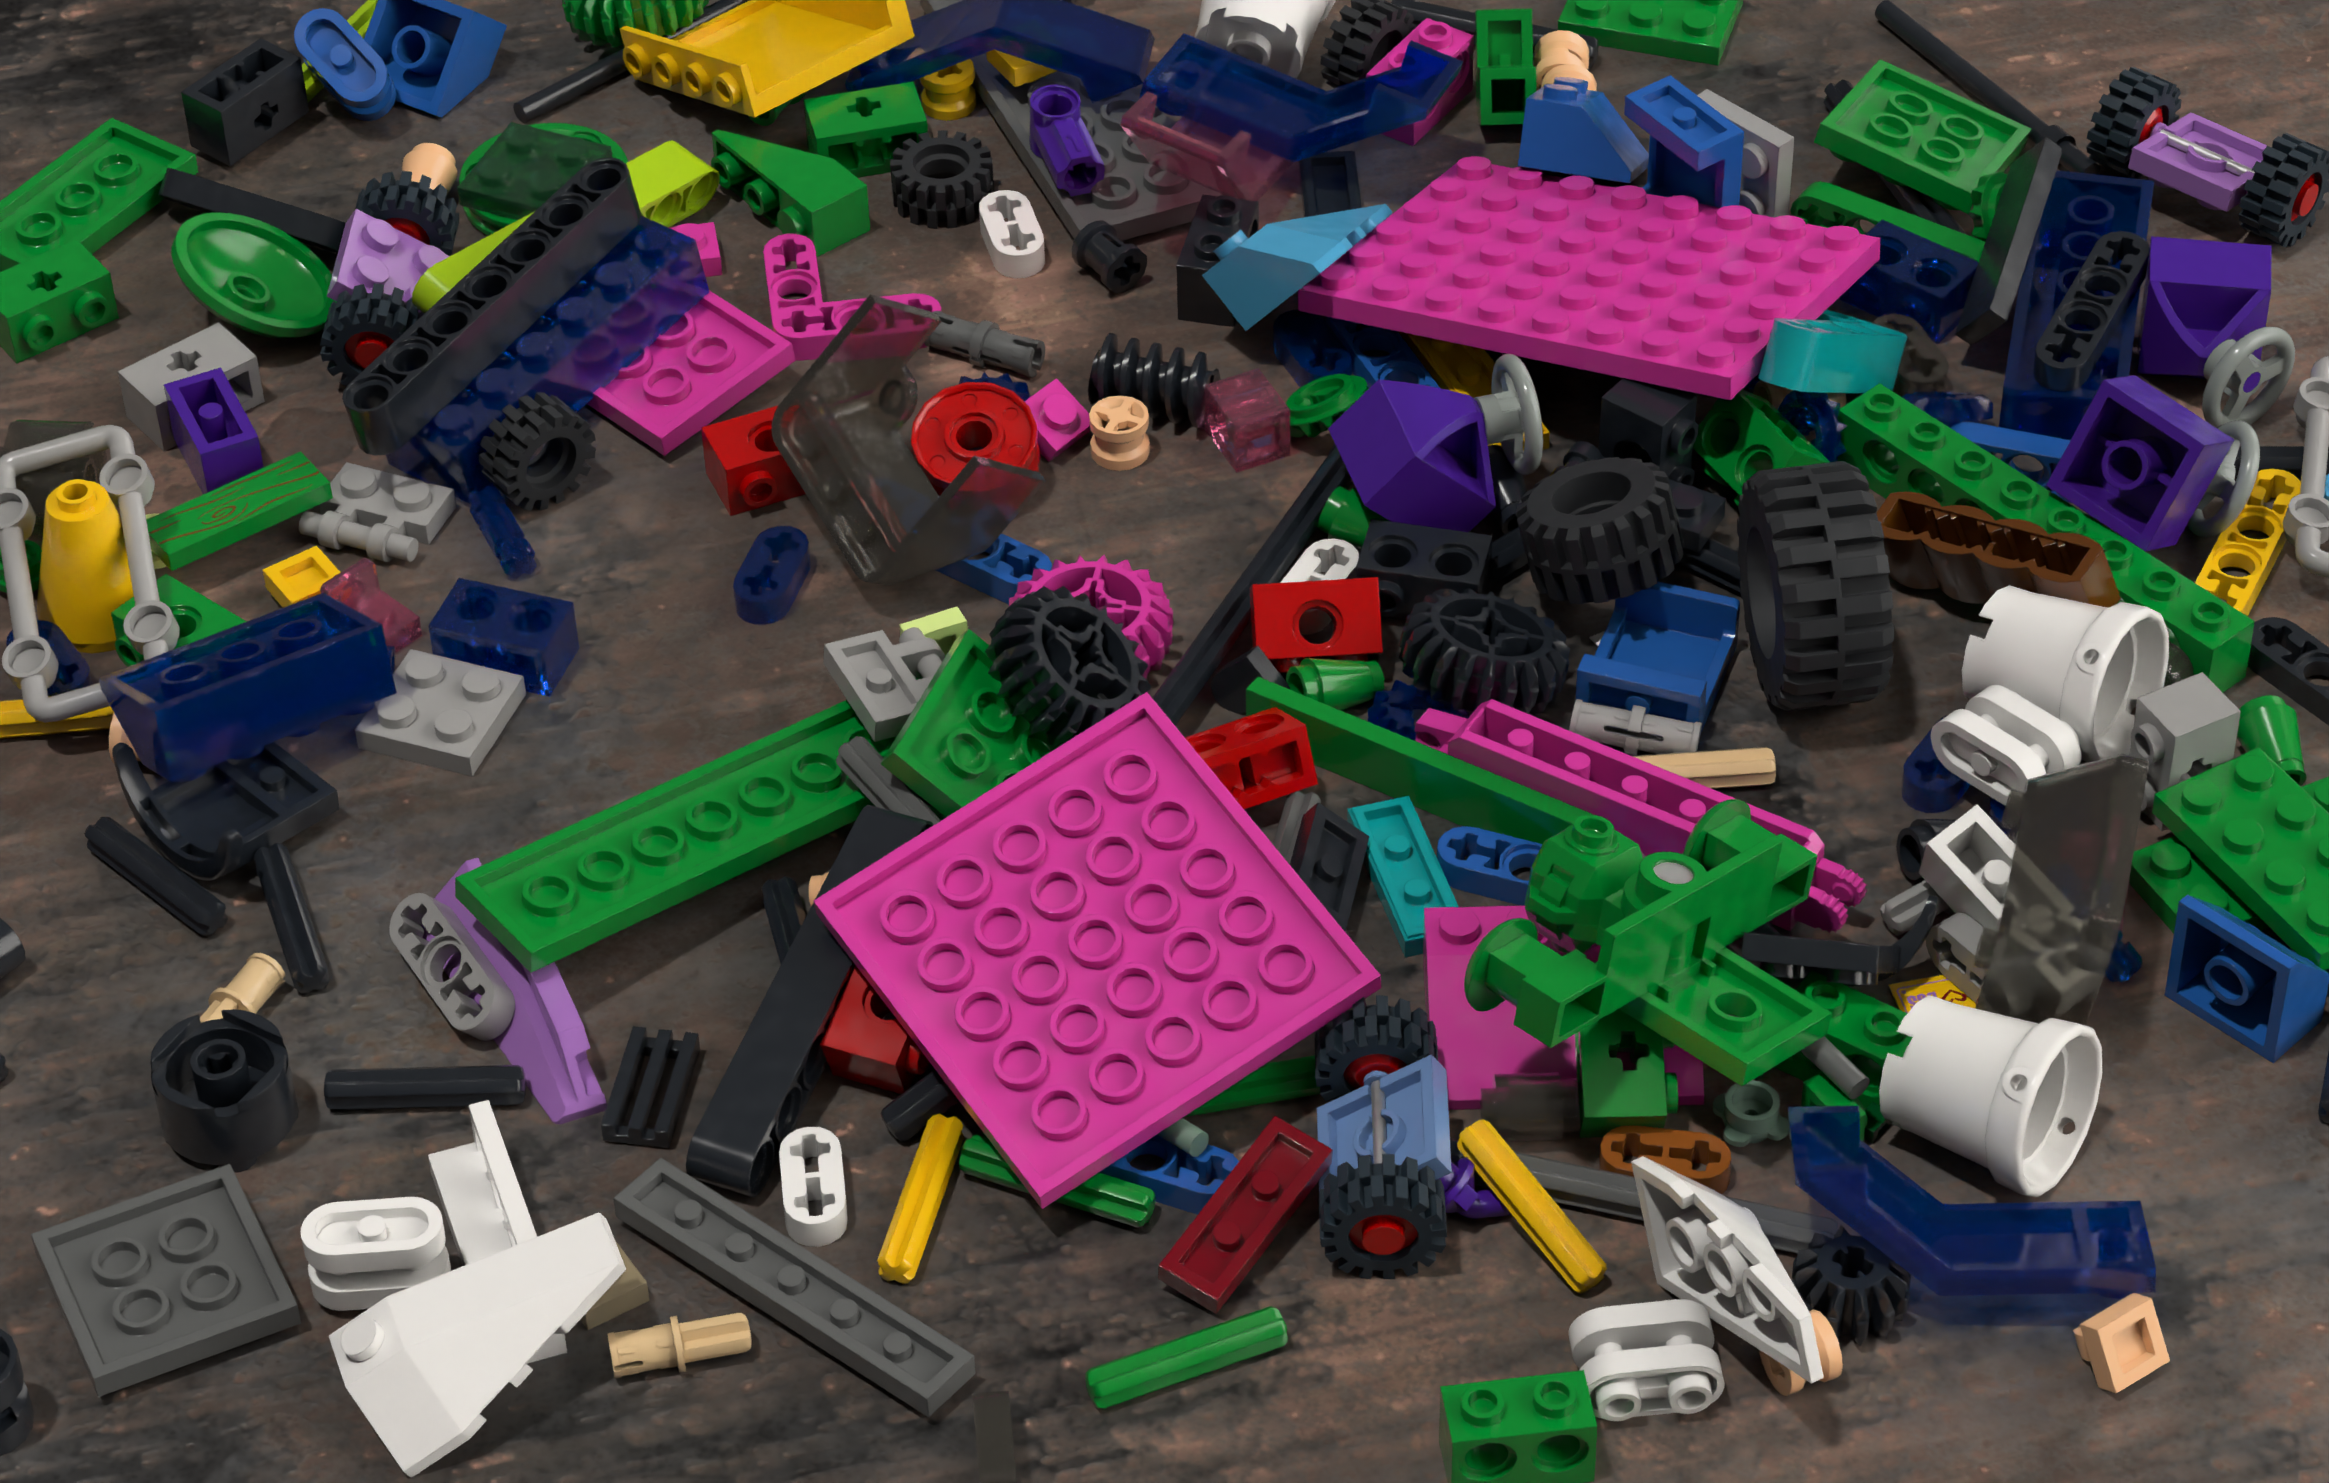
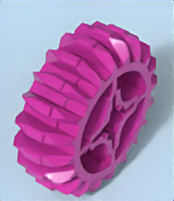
[1009,554,1173,679]

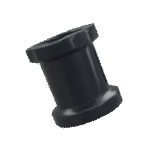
[1071,220,1147,293]

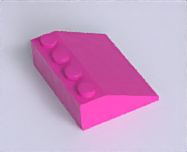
[1423,906,1704,1110]

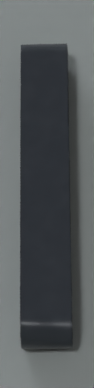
[342,157,641,456]
[686,805,933,1197]

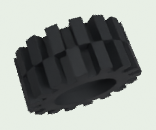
[1320,0,1416,102]
[890,130,994,229]
[479,393,596,511]

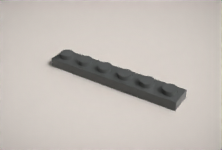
[613,1158,976,1417]

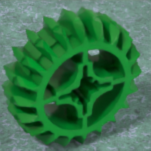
[562,0,709,48]

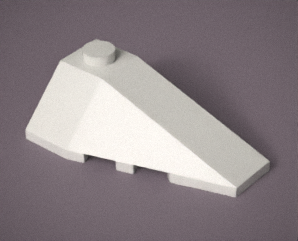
[1631,1156,1824,1384]
[329,1212,626,1478]

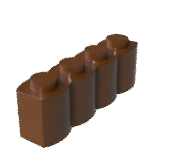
[1877,492,2121,608]

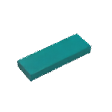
[1347,796,1459,958]

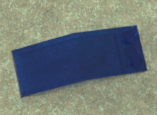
[845,0,1155,103]
[1139,33,1463,162]
[1788,1106,2156,1299]

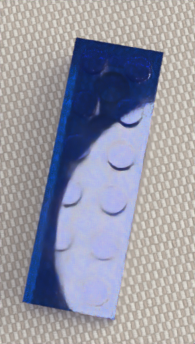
[1999,170,2154,440]
[386,216,710,506]

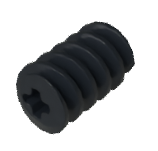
[1088,333,1220,429]

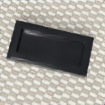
[1298,151,1362,217]

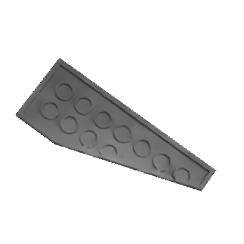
[920,0,1241,241]

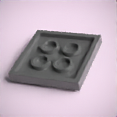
[31,1164,301,1397]

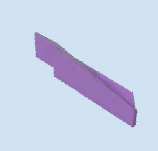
[421,858,607,1124]

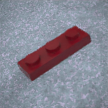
[1158,1116,1333,1314]

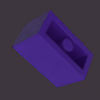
[163,367,264,494]

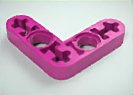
[763,234,942,361]

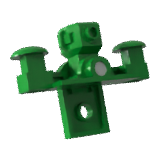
[1464,799,1832,1086]

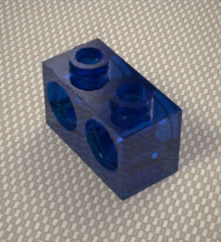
[1840,219,1979,344]
[429,578,579,697]

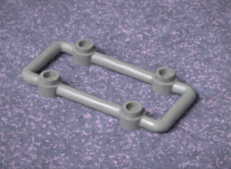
[2282,356,2329,578]
[0,425,180,722]

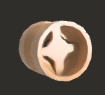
[1534,30,1589,90]

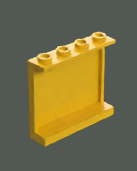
[619,0,915,118]

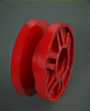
[911,382,1040,517]

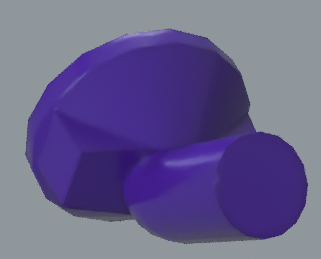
[1437,1157,1512,1219]

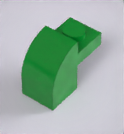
[1475,8,1537,125]

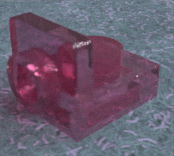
[320,558,422,666]

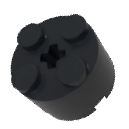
[150,1009,299,1173]

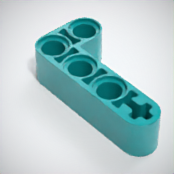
[1758,310,1908,393]

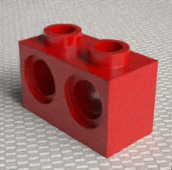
[1185,707,1318,809]

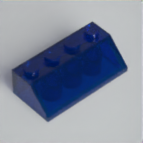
[99,593,397,782]

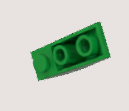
[711,129,870,257]

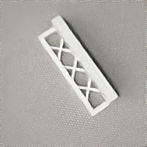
[428,1100,567,1364]

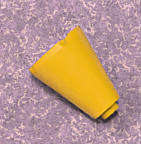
[37,479,134,654]

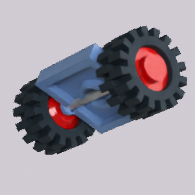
[1314,995,1452,1279]

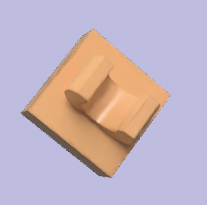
[2073,1293,2170,1393]

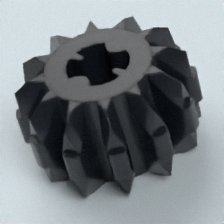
[1792,1224,1911,1346]

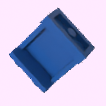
[1624,75,1744,208]
[1576,581,1740,735]

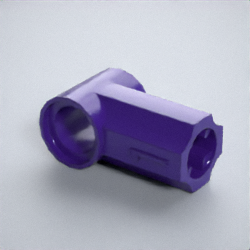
[1029,84,1105,196]

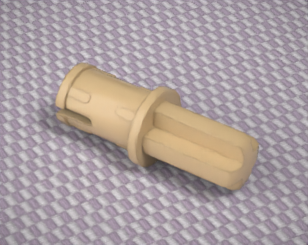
[200,953,285,1023]
[607,1313,752,1378]

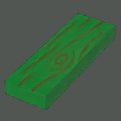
[146,451,333,571]

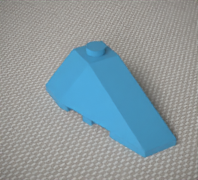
[1202,204,1393,331]

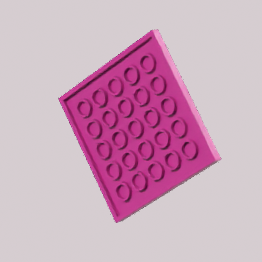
[813,692,1382,1209]

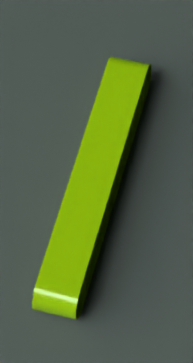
[412,140,720,314]

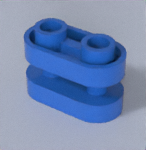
[294,8,396,121]

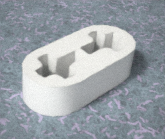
[979,190,1045,278]
[1280,539,1359,635]
[779,1127,848,1247]

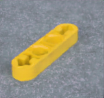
[2195,469,2301,616]

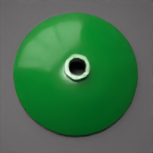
[171,212,337,339]

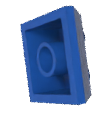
[364,0,507,118]
[1518,77,1649,183]
[2164,895,2329,1063]

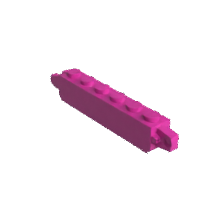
[1415,699,1868,933]

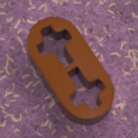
[1599,1126,1731,1194]

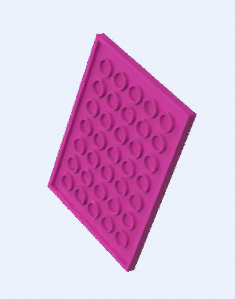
[1298,156,1880,400]

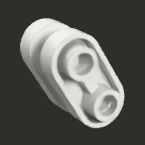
[1931,685,2081,809]
[301,1197,451,1311]
[1568,1299,1725,1421]

